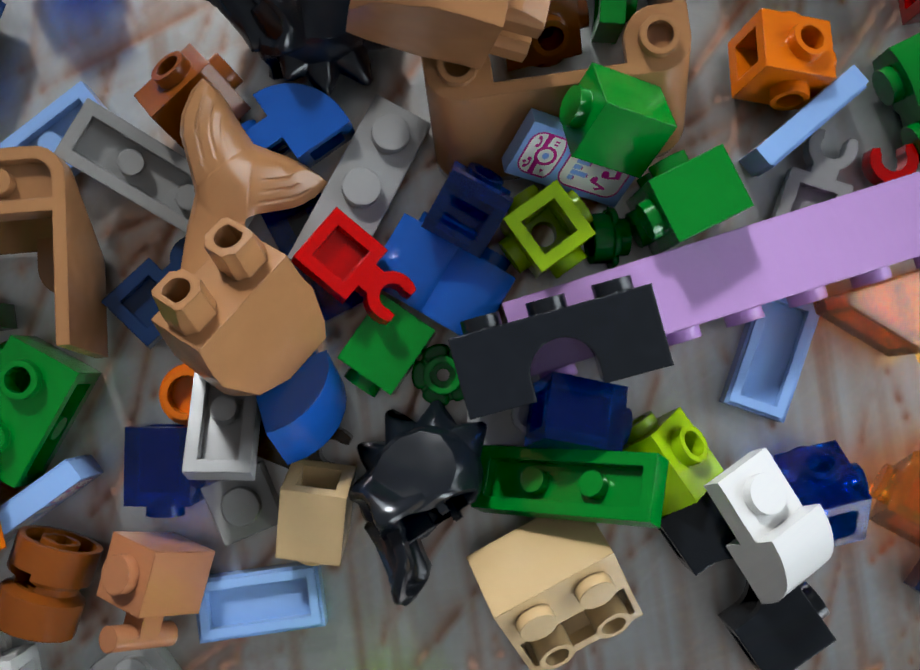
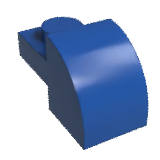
[241,83,355,168]
[255,349,347,465]

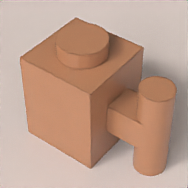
[96,531,215,654]

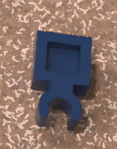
[101,237,185,350]

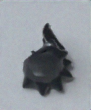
[206,0,391,96]
[349,400,487,606]

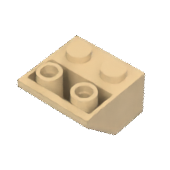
[466,517,643,670]

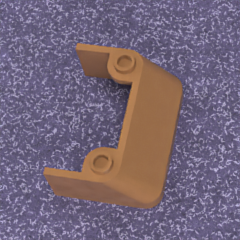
[421,0,692,186]
[0,146,108,358]

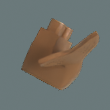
[346,0,551,70]
[151,78,328,396]

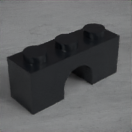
[448,275,674,420]
[658,492,836,670]

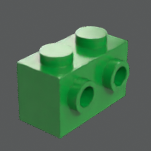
[625,143,754,255]
[0,335,102,488]

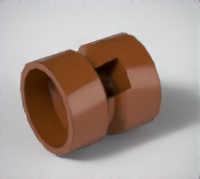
[0,525,104,643]

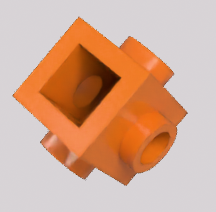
[728,8,837,111]

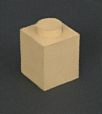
[275,459,356,567]

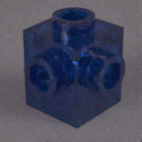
[774,440,872,547]

